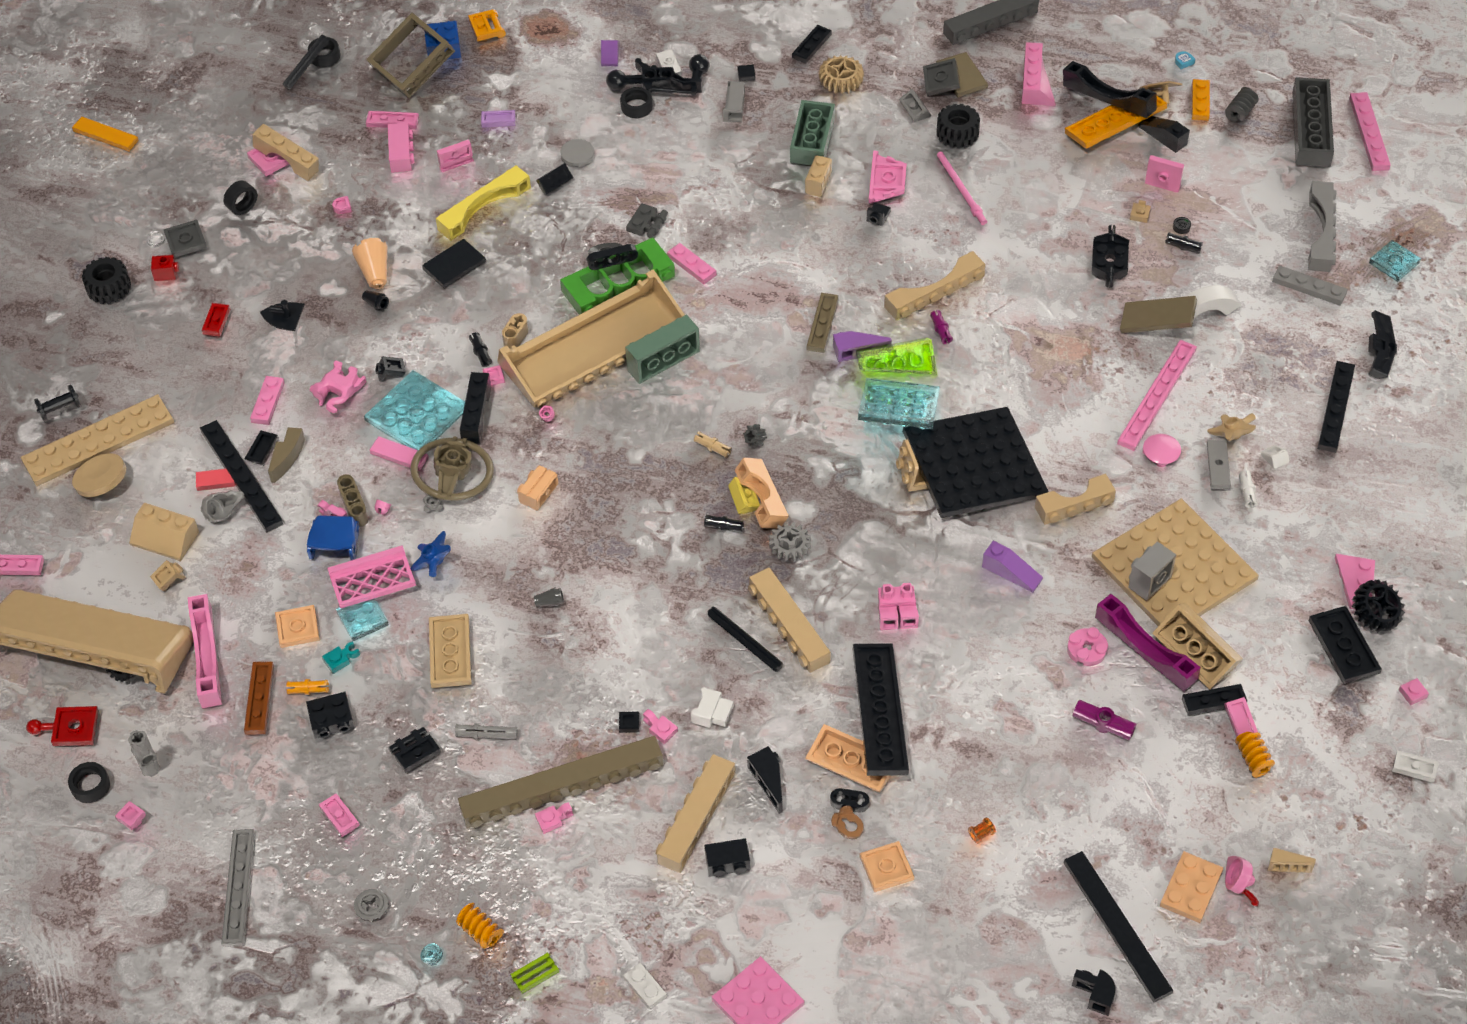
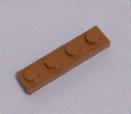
[244,662,274,735]

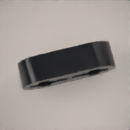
[830,788,869,813]

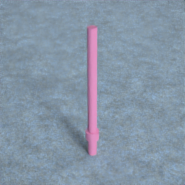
[937,152,987,225]

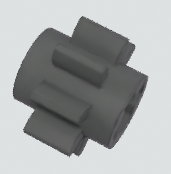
[743,424,767,447]

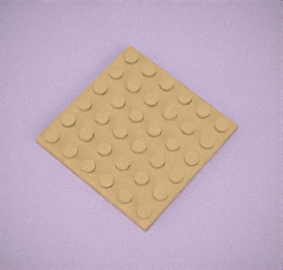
[1092,498,1259,626]

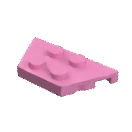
[869,150,907,204]

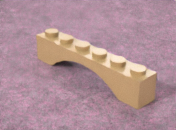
[884,251,985,321]

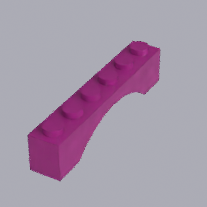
[1095,594,1201,692]

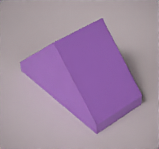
[601,40,620,66]

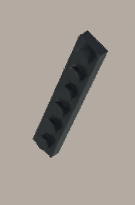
[1317,361,1355,453]

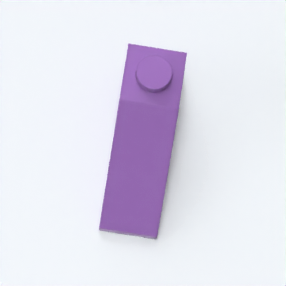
[833,331,892,362]
[982,540,1043,593]

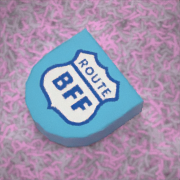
[1175,51,1196,69]

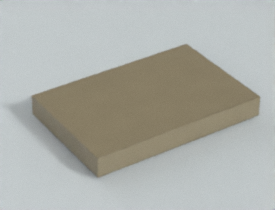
[936,52,988,98]

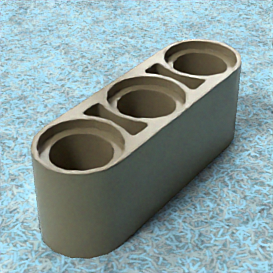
[337,474,368,527]

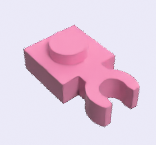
[317,500,347,516]

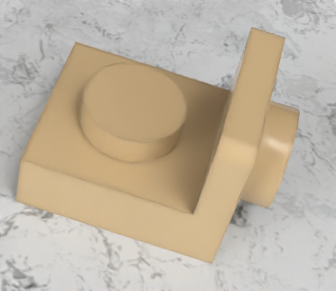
[150,560,186,591]

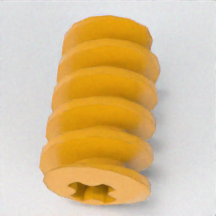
[1235,732,1275,778]
[456,903,504,949]

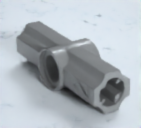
[128,730,160,777]

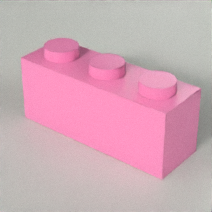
[388,122,415,173]

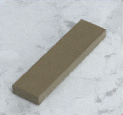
[806,292,839,353]

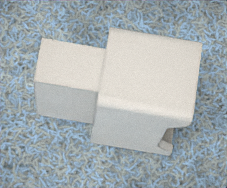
[691,687,734,728]

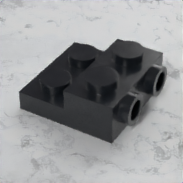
[306,691,355,739]

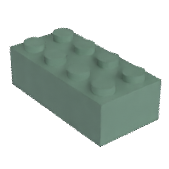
[790,100,835,165]
[625,314,700,384]

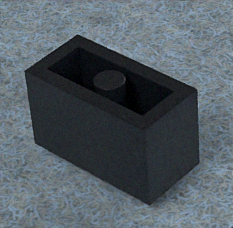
[704,838,750,877]

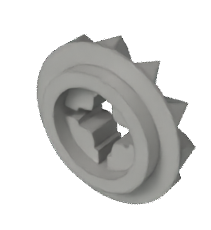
[354,889,389,922]

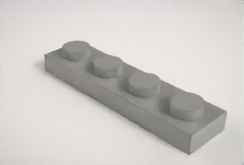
[1272,265,1348,306]

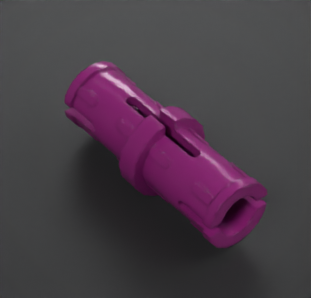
[930,310,953,344]

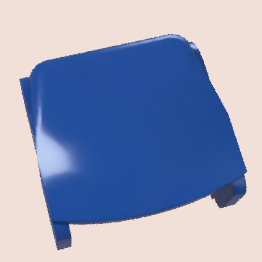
[307,515,359,561]

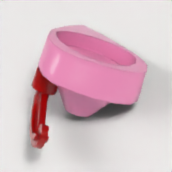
[1225,856,1259,906]

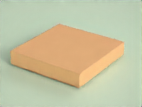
[275,605,320,648]
[859,841,914,892]

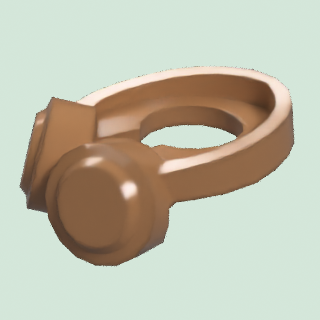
[831,806,864,840]

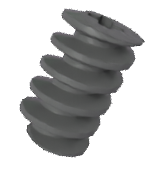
[1225,87,1259,121]

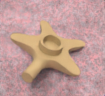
[1207,413,1256,441]

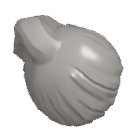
[201,490,244,523]

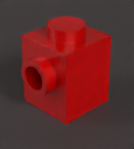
[151,255,179,281]

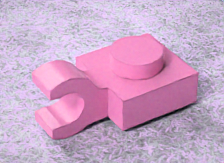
[643,709,678,744]
[535,802,574,834]

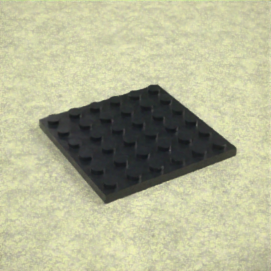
[902,407,1049,518]

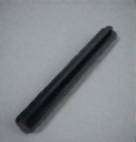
[708,606,783,672]

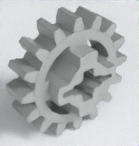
[769,522,811,561]

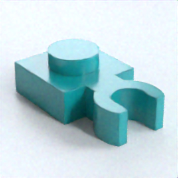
[322,642,360,674]

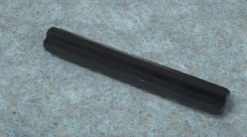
[283,34,329,90]

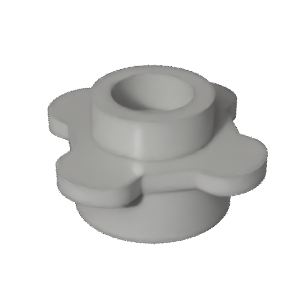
[423,495,443,512]

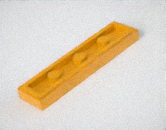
[72,116,139,152]

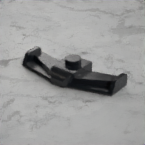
[1368,310,1397,379]

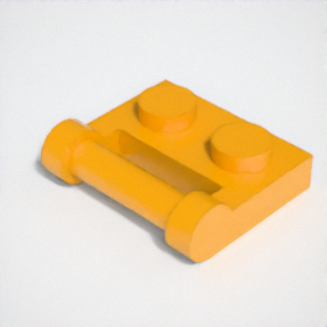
[468,9,506,41]

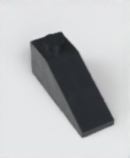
[1138,116,1190,153]
[747,746,783,814]

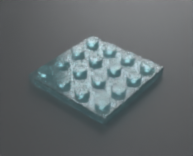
[364,370,465,450]
[858,378,940,429]

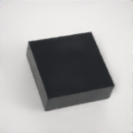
[737,64,756,82]
[619,711,640,733]

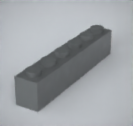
[943,0,1039,45]

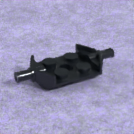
[1091,225,1130,288]

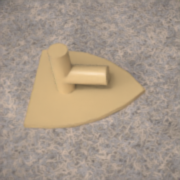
[1139,81,1182,104]

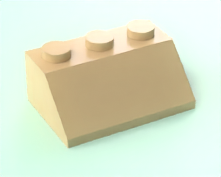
[129,503,199,561]

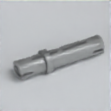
[455,723,517,740]

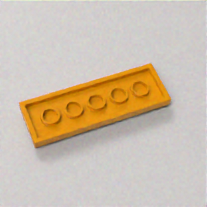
[1065,88,1167,149]

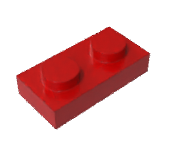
[202,303,231,337]

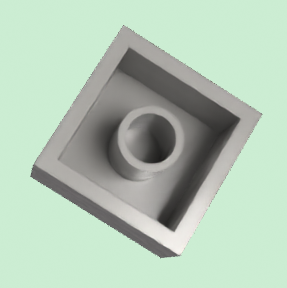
[1128,541,1176,601]

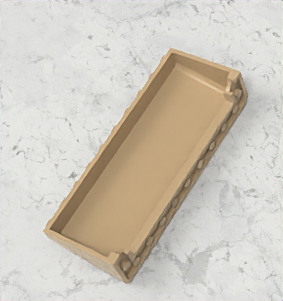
[497,269,685,408]
[0,590,194,693]

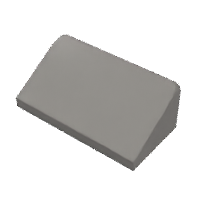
[899,89,932,122]

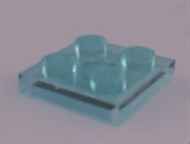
[1369,240,1421,282]
[336,598,389,641]

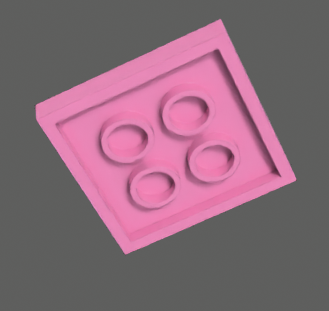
[711,956,804,1024]

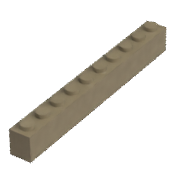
[458,735,664,829]

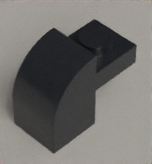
[1072,969,1116,1016]

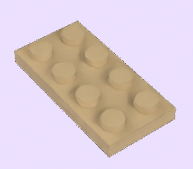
[429,614,472,688]

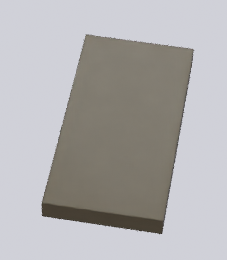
[1120,296,1197,333]

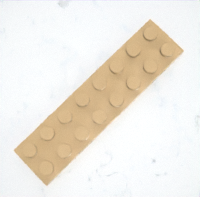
[20,394,174,487]

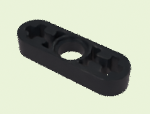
[586,244,638,270]

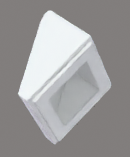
[1261,445,1289,469]

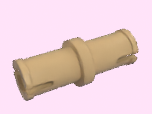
[694,431,732,458]

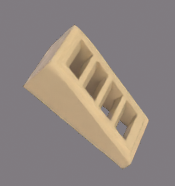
[1267,848,1316,873]

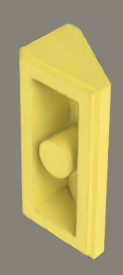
[728,477,760,514]

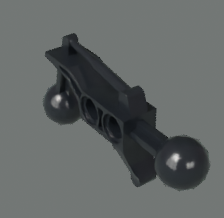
[606,54,710,96]

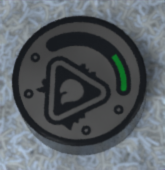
[1173,217,1191,234]

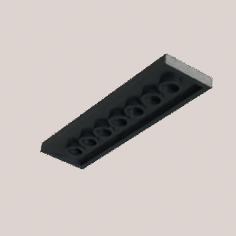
[852,643,909,776]

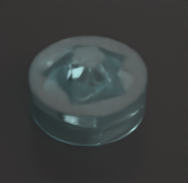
[420,943,443,966]

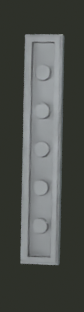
[221,829,255,947]

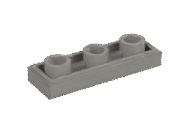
[1207,440,1231,489]

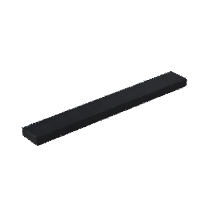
[1064,851,1173,1002]

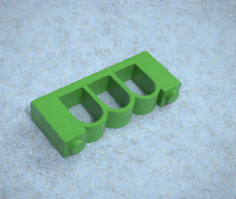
[560,237,675,315]

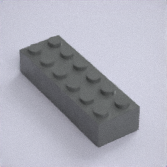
[1292,77,1334,167]

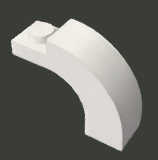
[1185,285,1241,318]

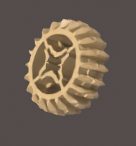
[819,54,864,94]

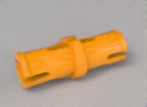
[286,679,329,695]

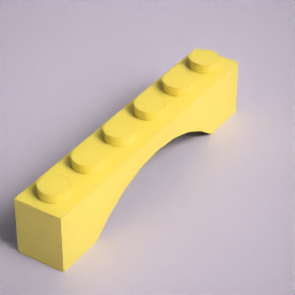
[436,165,531,241]

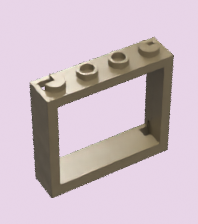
[366,12,455,99]

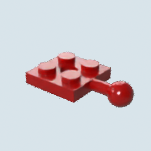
[26,706,99,746]

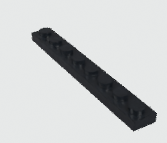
[200,420,284,533]

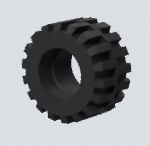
[936,104,980,149]
[82,257,131,304]

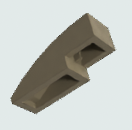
[268,427,305,483]

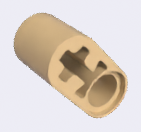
[502,313,528,350]

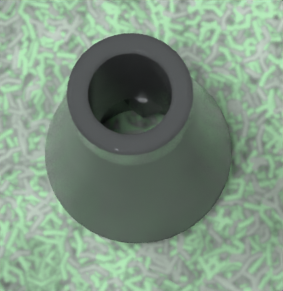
[534,587,564,607]

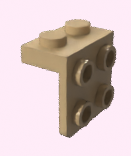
[896,439,928,492]

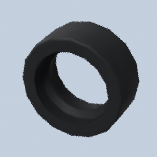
[308,37,341,67]
[620,87,653,118]
[223,180,258,215]
[68,762,110,803]

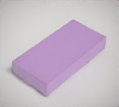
[481,110,516,128]

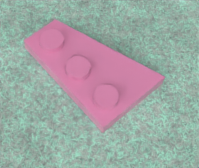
[1335,554,1375,610]

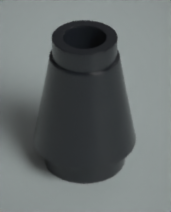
[362,290,389,310]

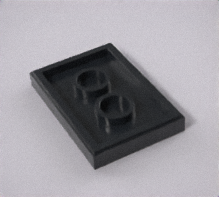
[422,239,486,289]

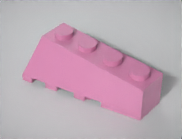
[1022,42,1056,106]

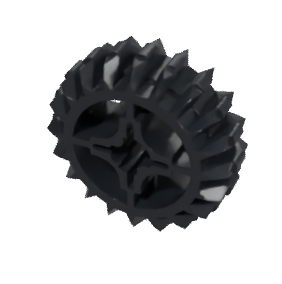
[1351,579,1405,633]

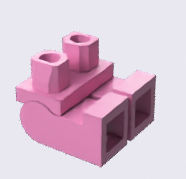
[878,583,919,630]

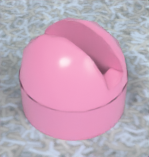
[539,406,555,422]
[374,499,391,515]

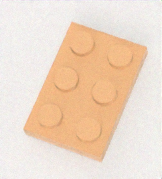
[1160,851,1223,923]

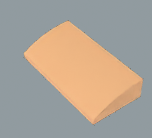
[806,724,891,793]

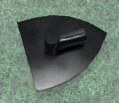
[260,300,305,331]

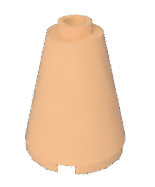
[352,238,388,289]

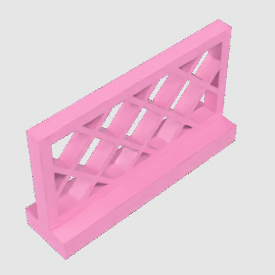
[327,545,416,609]

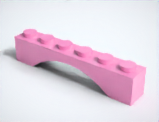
[187,594,222,708]

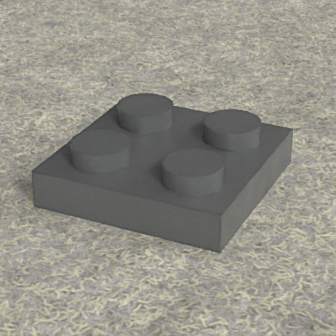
[923,58,960,96]
[163,220,207,258]

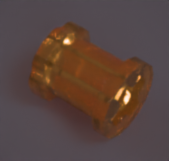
[968,817,996,844]

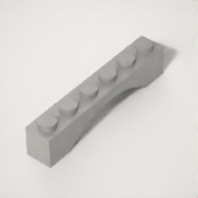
[1308,181,1336,272]

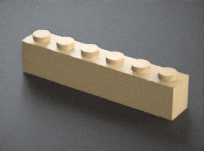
[748,567,831,673]
[655,754,736,873]

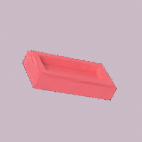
[196,469,235,491]

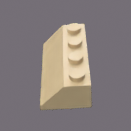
[1152,603,1243,690]

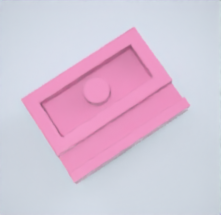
[437,139,474,172]

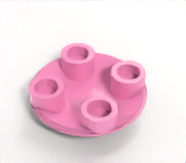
[1143,434,1181,467]

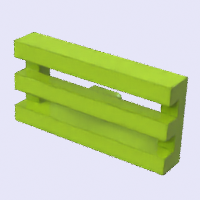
[510,952,559,994]

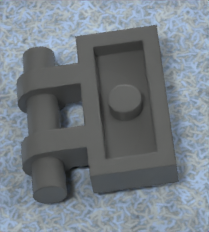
[626,203,668,238]

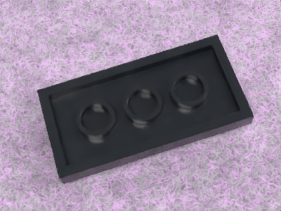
[1308,606,1382,684]

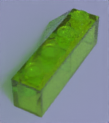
[856,337,937,375]

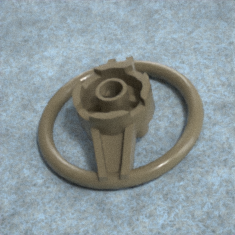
[410,436,494,501]

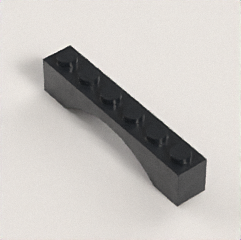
[1063,61,1157,118]

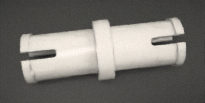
[1239,470,1258,508]

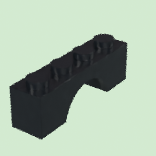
[460,372,491,445]

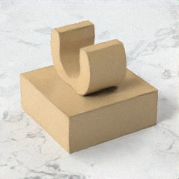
[1130,200,1151,223]

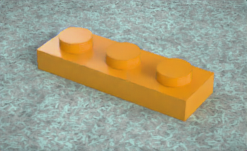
[1192,79,1210,121]

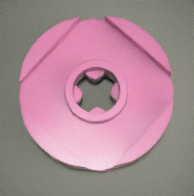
[1067,627,1108,666]

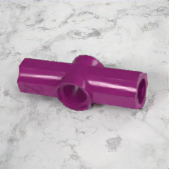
[1072,700,1137,740]

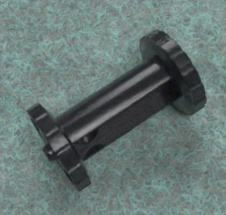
[34,384,81,422]

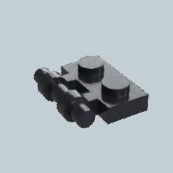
[388,727,441,773]

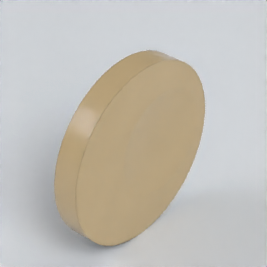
[72,453,126,497]

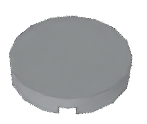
[560,139,594,167]

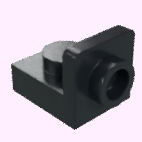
[866,202,891,226]
[375,356,406,381]

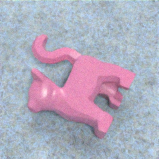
[310,360,366,413]

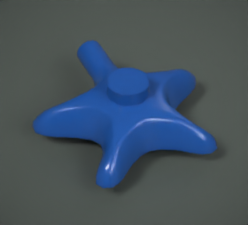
[410,531,451,577]

